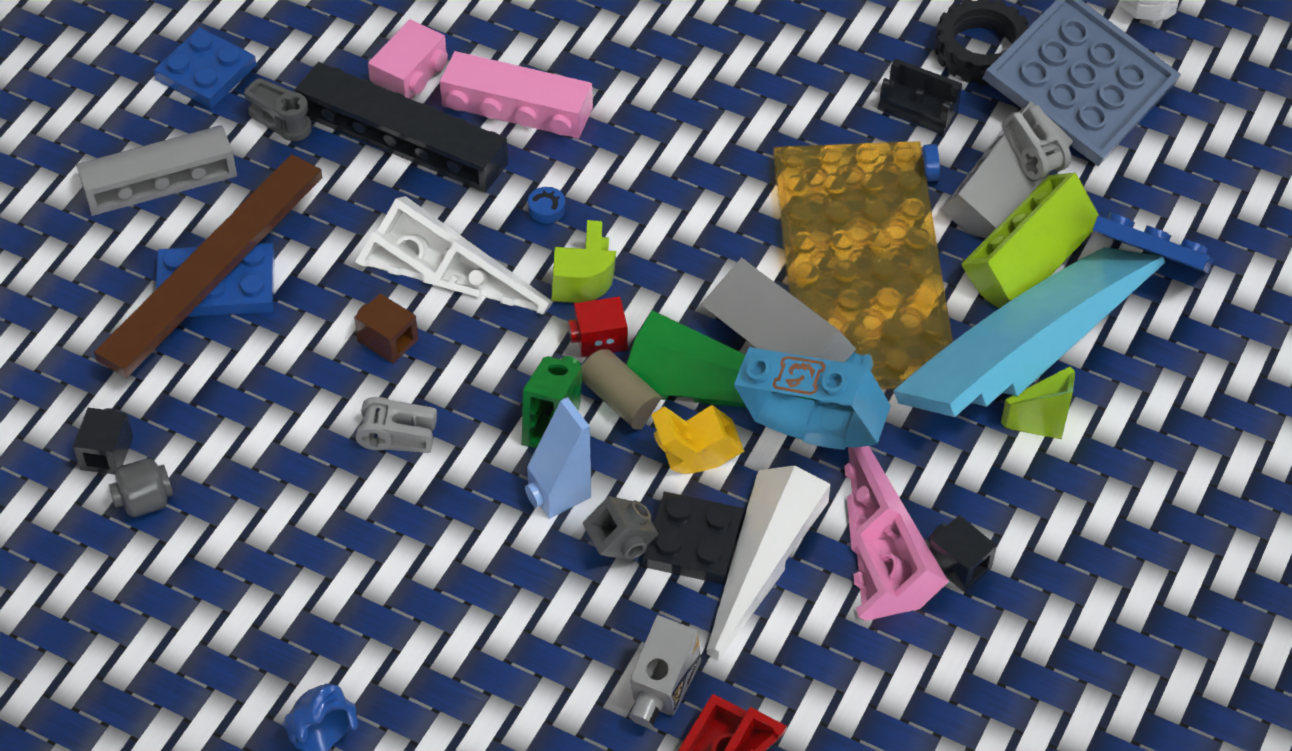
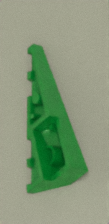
[627,310,815,408]

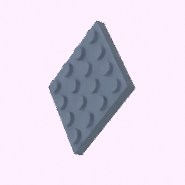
[982,0,1181,167]

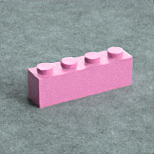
[440,51,593,139]

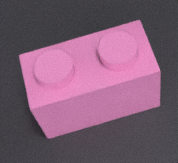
[368,19,448,99]

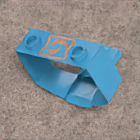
[734,347,891,450]

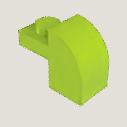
[551,220,616,303]

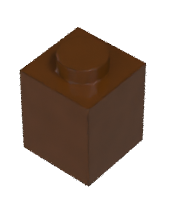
[354,293,419,364]

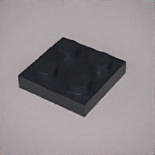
[643,491,744,585]

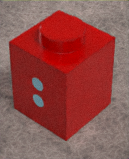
[568,296,628,358]

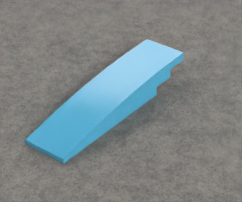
[893,247,1165,417]

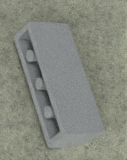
[941,101,1073,238]
[76,125,237,216]
[701,257,856,363]

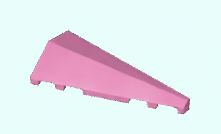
[844,446,949,621]

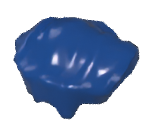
[282,684,358,751]

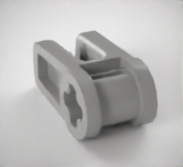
[1001,105,1071,180]
[356,397,437,453]

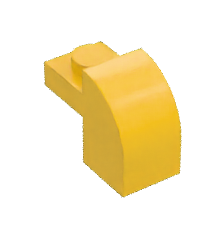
[651,405,744,474]

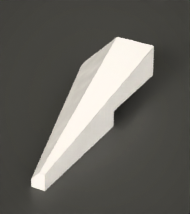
[707,465,830,661]

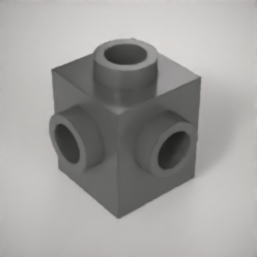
[582,496,659,561]

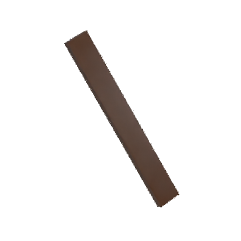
[94,154,323,378]

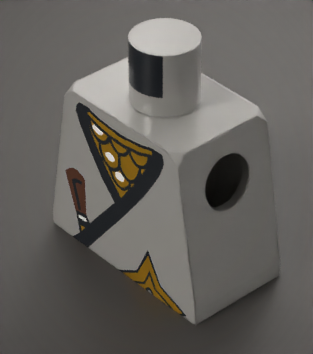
[629,615,701,728]

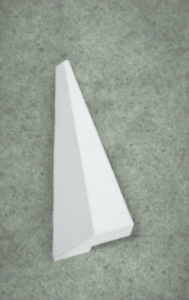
[355,196,553,314]

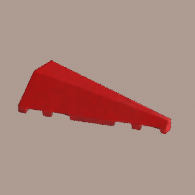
[678,694,787,751]

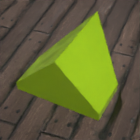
[1001,366,1075,440]

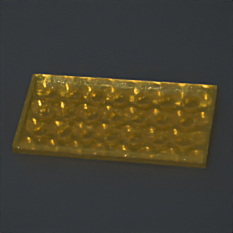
[773,141,953,389]

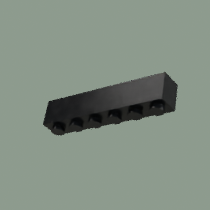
[295,61,508,193]

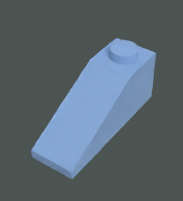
[525,397,591,519]

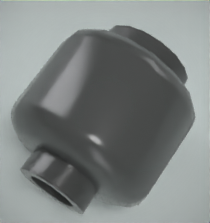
[108,458,173,517]

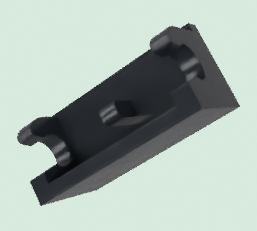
[877,59,962,135]

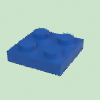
[153,27,257,109]

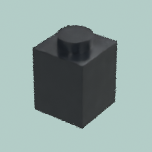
[73,407,133,475]
[928,515,997,592]

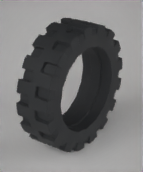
[935,0,1029,85]

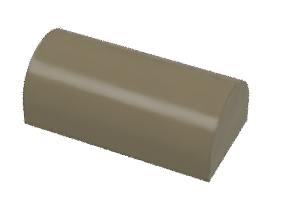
[582,349,662,429]

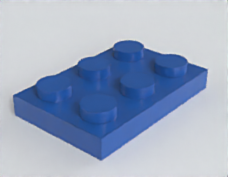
[1093,212,1214,273]
[156,243,275,317]

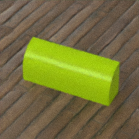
[961,172,1099,308]

